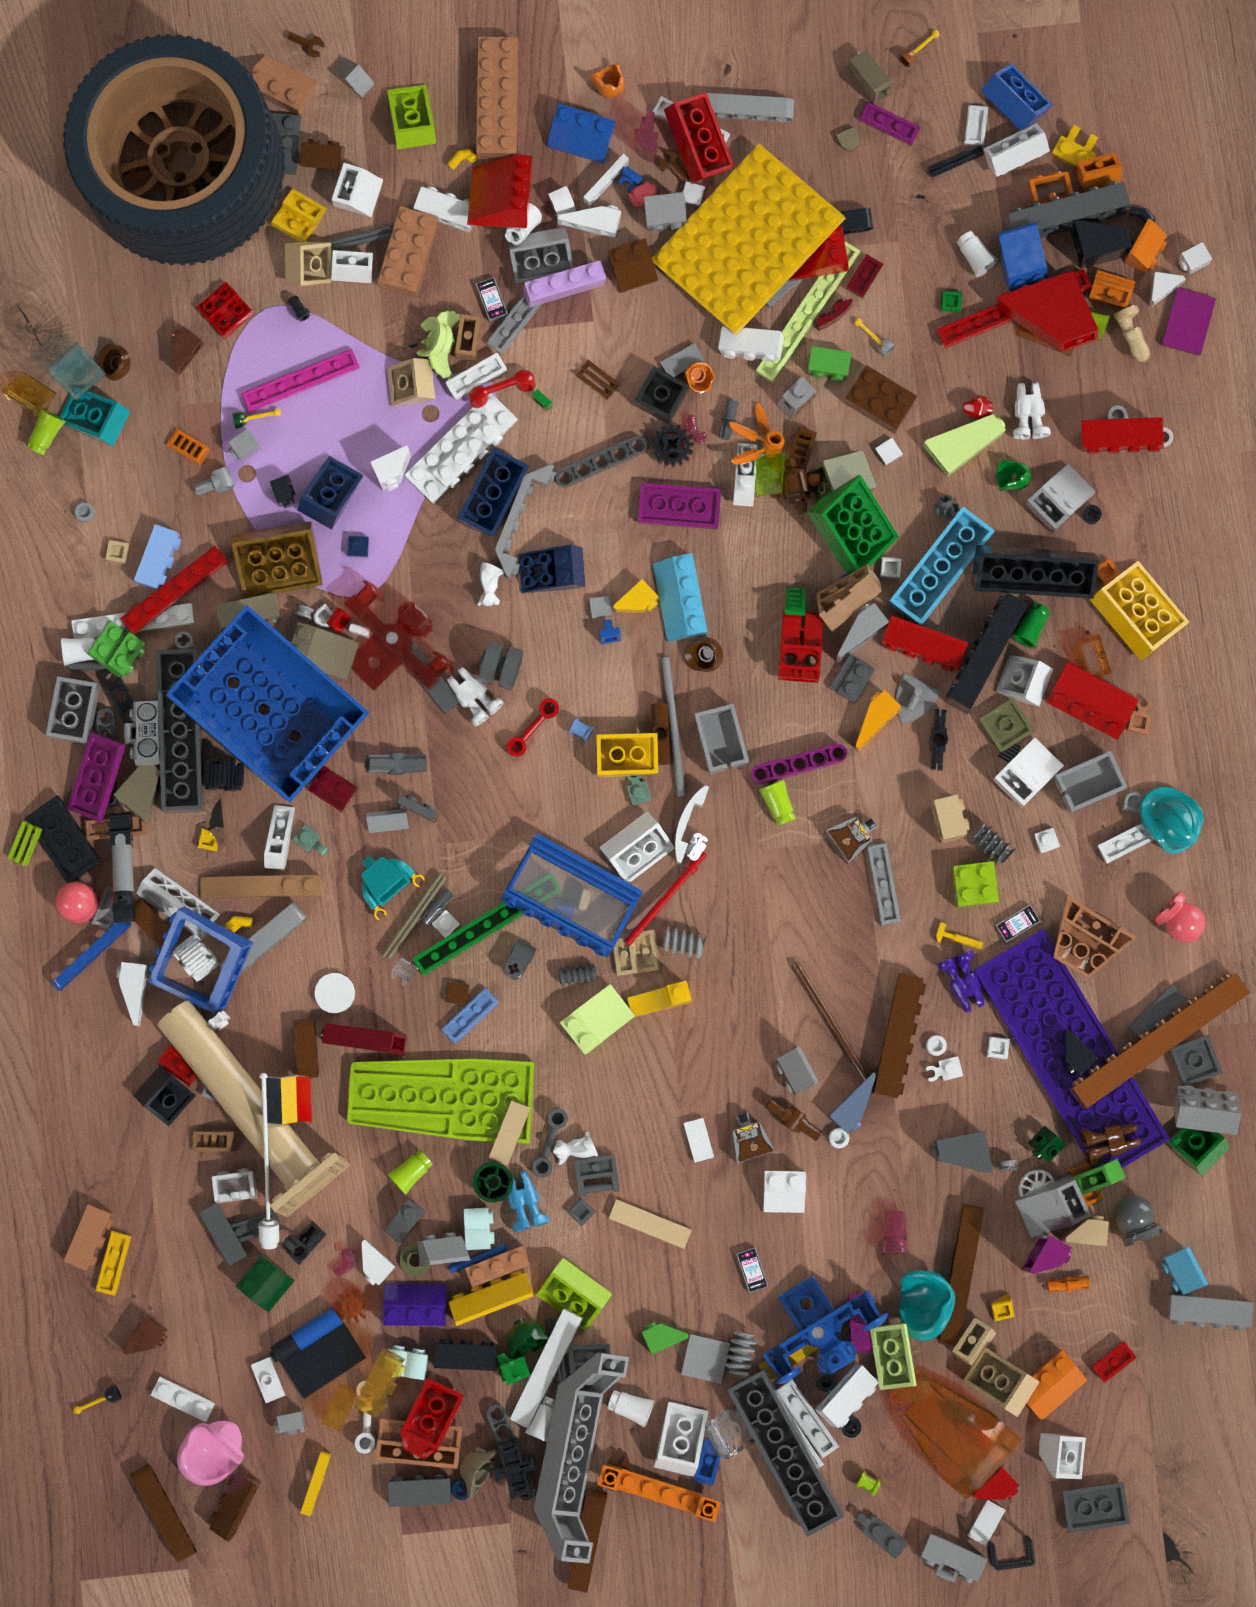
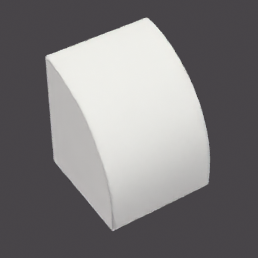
[548,186,576,218]

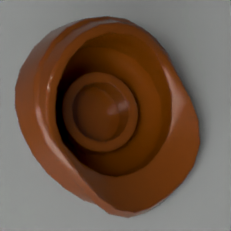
[97,344,131,381]
[685,637,723,672]

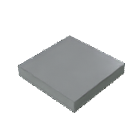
[681,1334,730,1384]

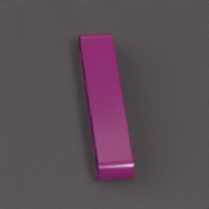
[751,744,847,785]

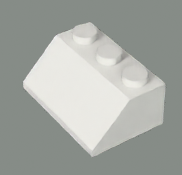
[599,811,675,883]

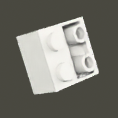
[332,163,383,217]

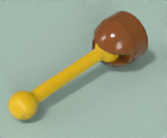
[899,30,939,67]

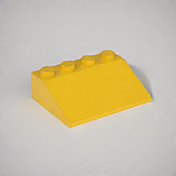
[1090,561,1189,661]

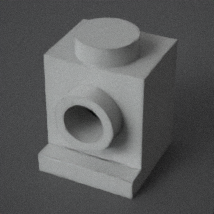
[274,1410,307,1436]

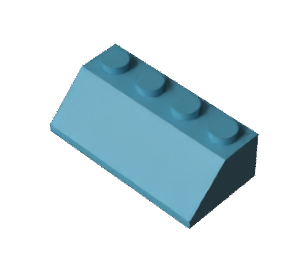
[653,553,707,642]

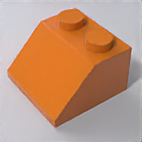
[1125,218,1167,274]

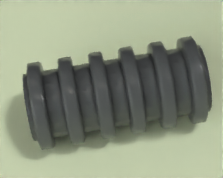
[559,964,597,986]

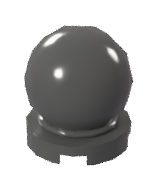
[1114,1195,1163,1247]

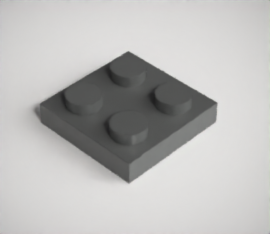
[1170,1035,1223,1086]

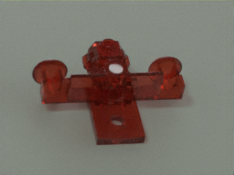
[344,580,454,691]

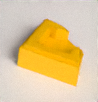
[197,828,218,852]

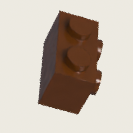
[301,139,345,170]

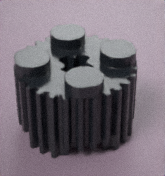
[203,760,244,792]

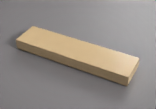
[609,1199,692,1249]

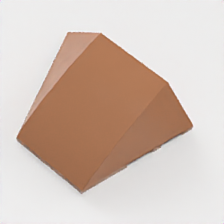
[1053,895,1137,979]

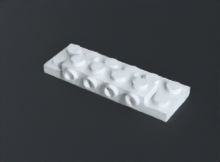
[405,393,518,504]

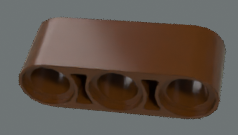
[134,897,180,947]
[294,1019,319,1078]

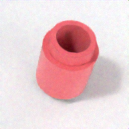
[627,181,658,208]

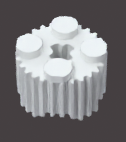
[172,933,219,982]

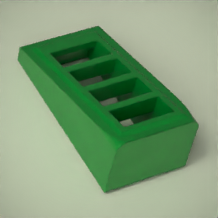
[785,587,806,616]

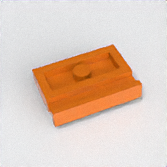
[1088,270,1136,309]

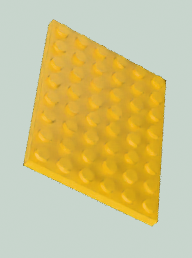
[652,144,845,335]

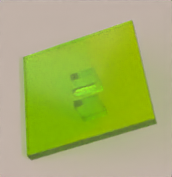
[754,453,785,497]

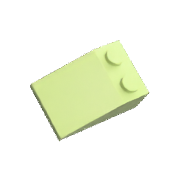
[560,984,635,1055]

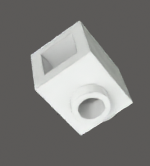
[1179,242,1212,275]

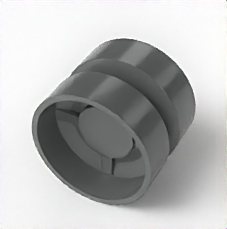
[478,640,524,691]

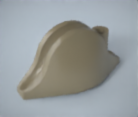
[460,1446,499,1498]

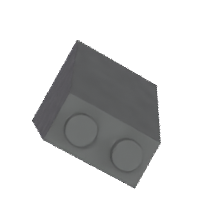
[931,1131,993,1173]

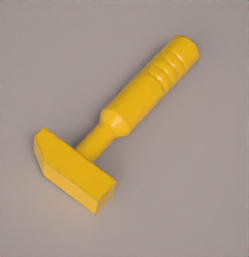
[936,922,983,950]

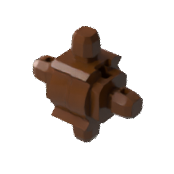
[769,458,823,514]

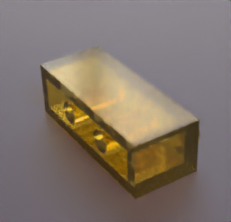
[354,1348,406,1418]

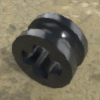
[1083,505,1102,525]

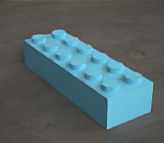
[888,507,995,626]

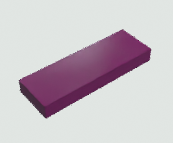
[858,101,920,146]

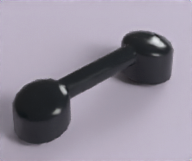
[815,1372,862,1438]

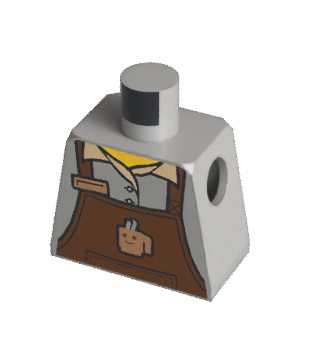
[777,377,818,420]
[825,817,877,864]
[732,1113,775,1163]

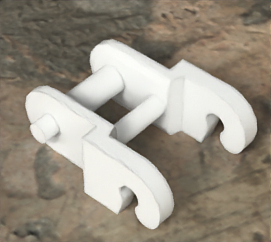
[686,833,707,860]

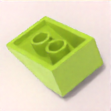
[387,84,436,149]

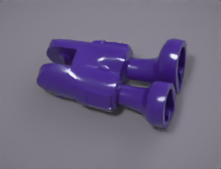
[937,950,985,1013]

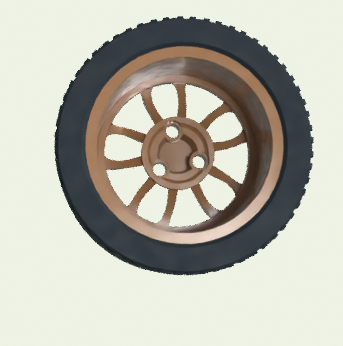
[63,34,285,266]

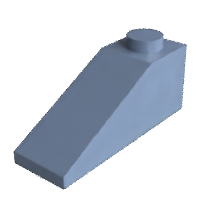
[830,1072,877,1133]

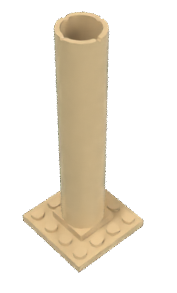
[158,1001,351,1217]

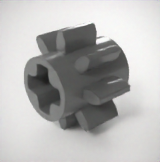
[934,495,960,520]

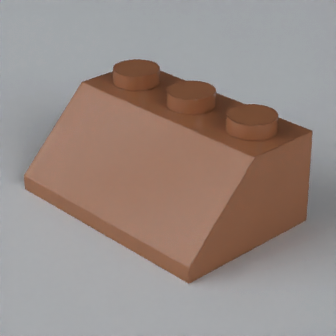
[250,56,318,115]

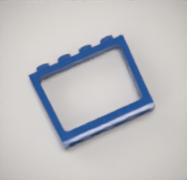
[148,906,253,1014]

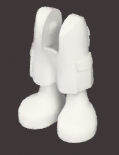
[1013,382,1051,440]
[447,667,504,727]

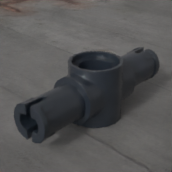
[929,709,948,771]

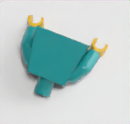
[361,856,425,920]

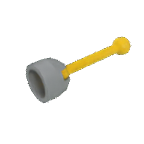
[854,318,895,357]

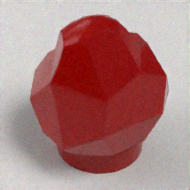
[963,395,993,420]

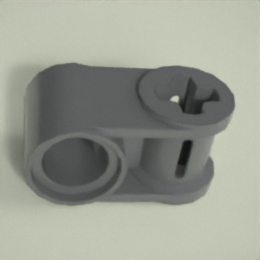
[505,939,537,980]

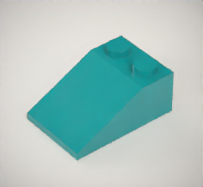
[59,386,131,447]

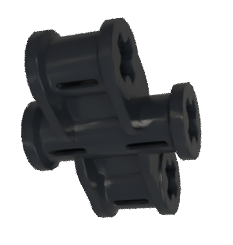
[492,1436,537,1500]

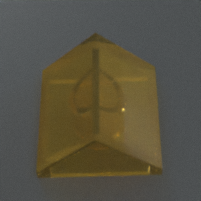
[2,372,56,418]

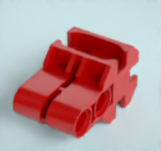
[778,610,823,683]

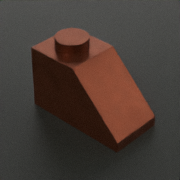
[171,326,204,375]
[122,1317,168,1355]

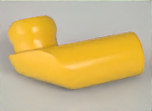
[447,148,477,170]

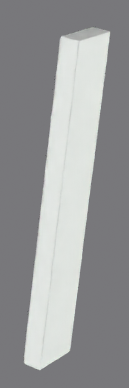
[510,1308,583,1429]

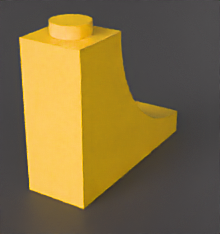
[627,981,692,1017]

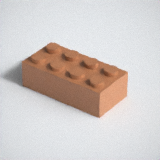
[378,206,439,298]

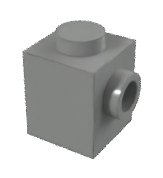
[228,429,261,462]

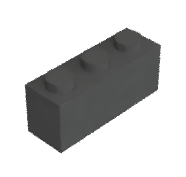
[388,1474,452,1507]

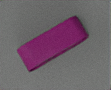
[848,1293,872,1353]

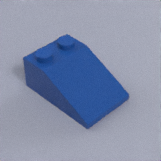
[998,222,1048,292]

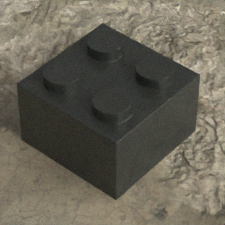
[634,367,689,424]

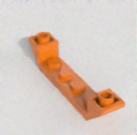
[597,1464,721,1522]

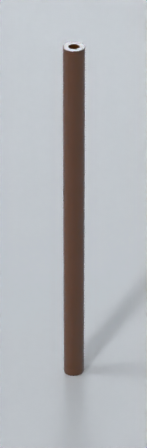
[792,961,869,1082]

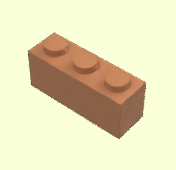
[63,1204,114,1271]
[465,1246,531,1288]

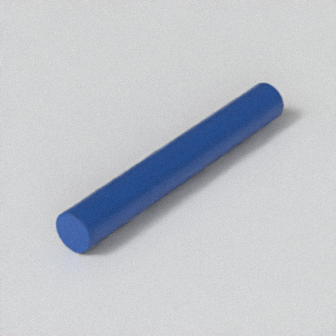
[449,1243,509,1273]

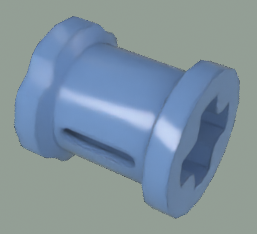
[568,718,594,743]

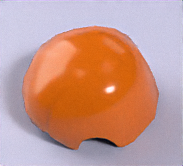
[684,361,715,393]

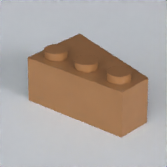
[816,564,882,631]

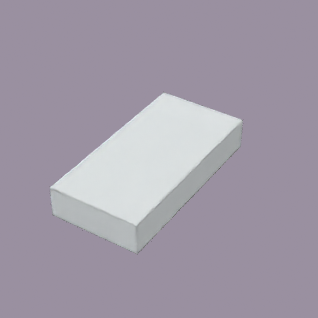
[964,105,988,147]
[684,1118,714,1163]
[967,1499,1006,1546]

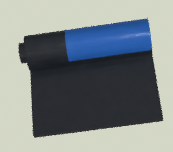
[269,1306,366,1399]

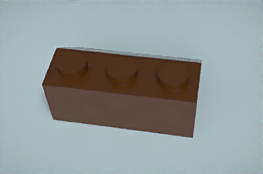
[208,1471,261,1542]

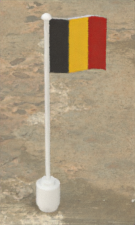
[258,1073,312,1249]

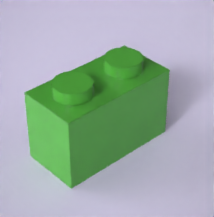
[808,346,852,382]

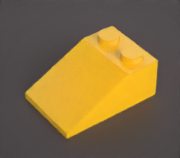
[597,733,658,778]

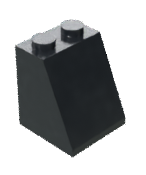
[1070,220,1134,269]

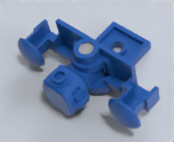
[763,1275,888,1384]

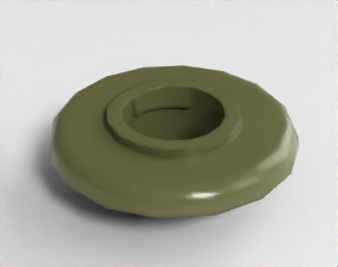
[399,1244,431,1277]

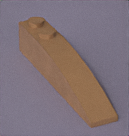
[201,875,322,898]

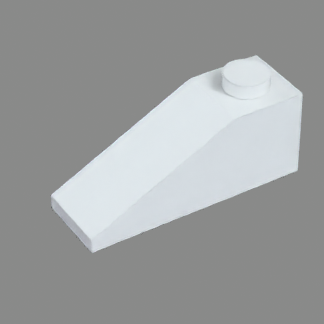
[557,205,621,238]
[264,805,295,871]
[116,962,148,1026]

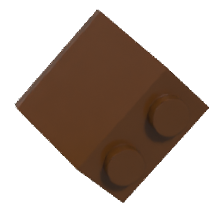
[608,238,658,293]

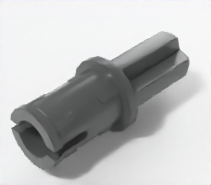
[719,400,739,440]
[420,889,454,926]

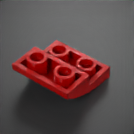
[196,282,254,339]

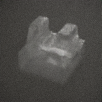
[391,957,418,986]

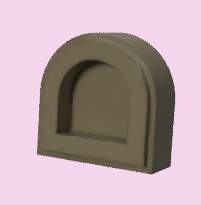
[836,127,859,151]

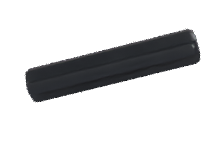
[928,145,984,177]

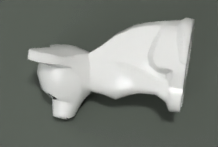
[477,562,504,606]
[553,1132,598,1165]

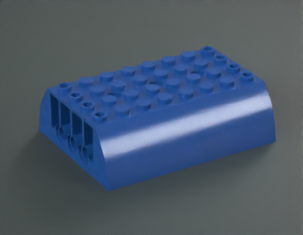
[165,605,370,804]

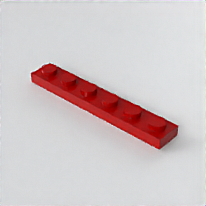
[120,546,228,635]

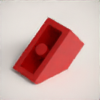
[971,1466,1019,1500]

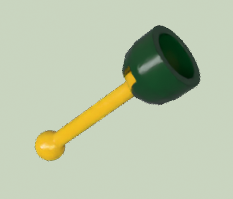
[232,408,281,429]

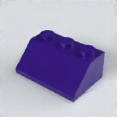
[383,1283,447,1326]

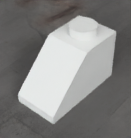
[362,1239,396,1286]

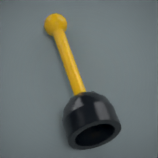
[73,1385,122,1414]

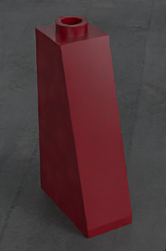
[321,1023,407,1055]

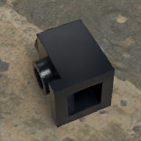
[269,475,296,508]

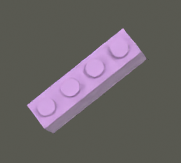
[523,260,606,308]

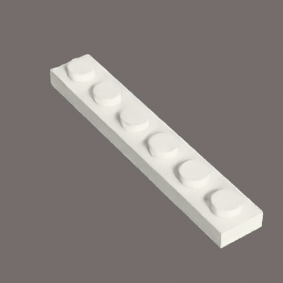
[72,603,195,639]

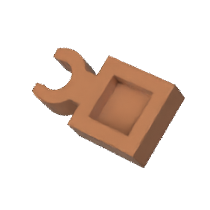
[1127,698,1152,736]

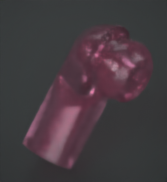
[686,415,707,444]
[333,1248,355,1278]

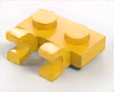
[1051,125,1098,168]

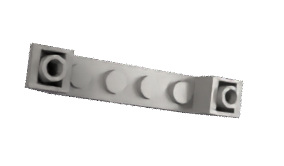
[495,464,556,580]

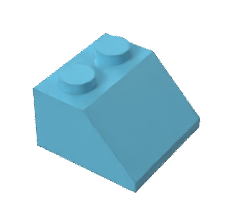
[1161,1246,1208,1295]

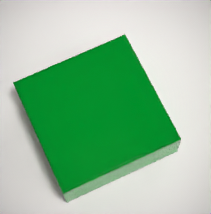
[941,291,962,313]
[533,389,553,411]

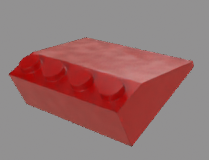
[467,154,532,228]

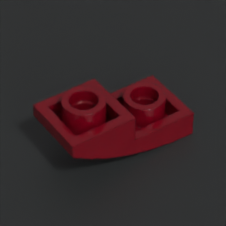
[816,298,853,331]

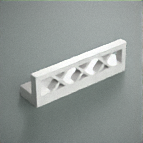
[136,868,220,940]

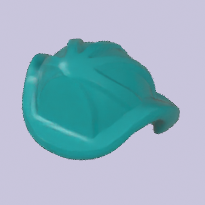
[1139,787,1204,854]
[899,1270,955,1341]

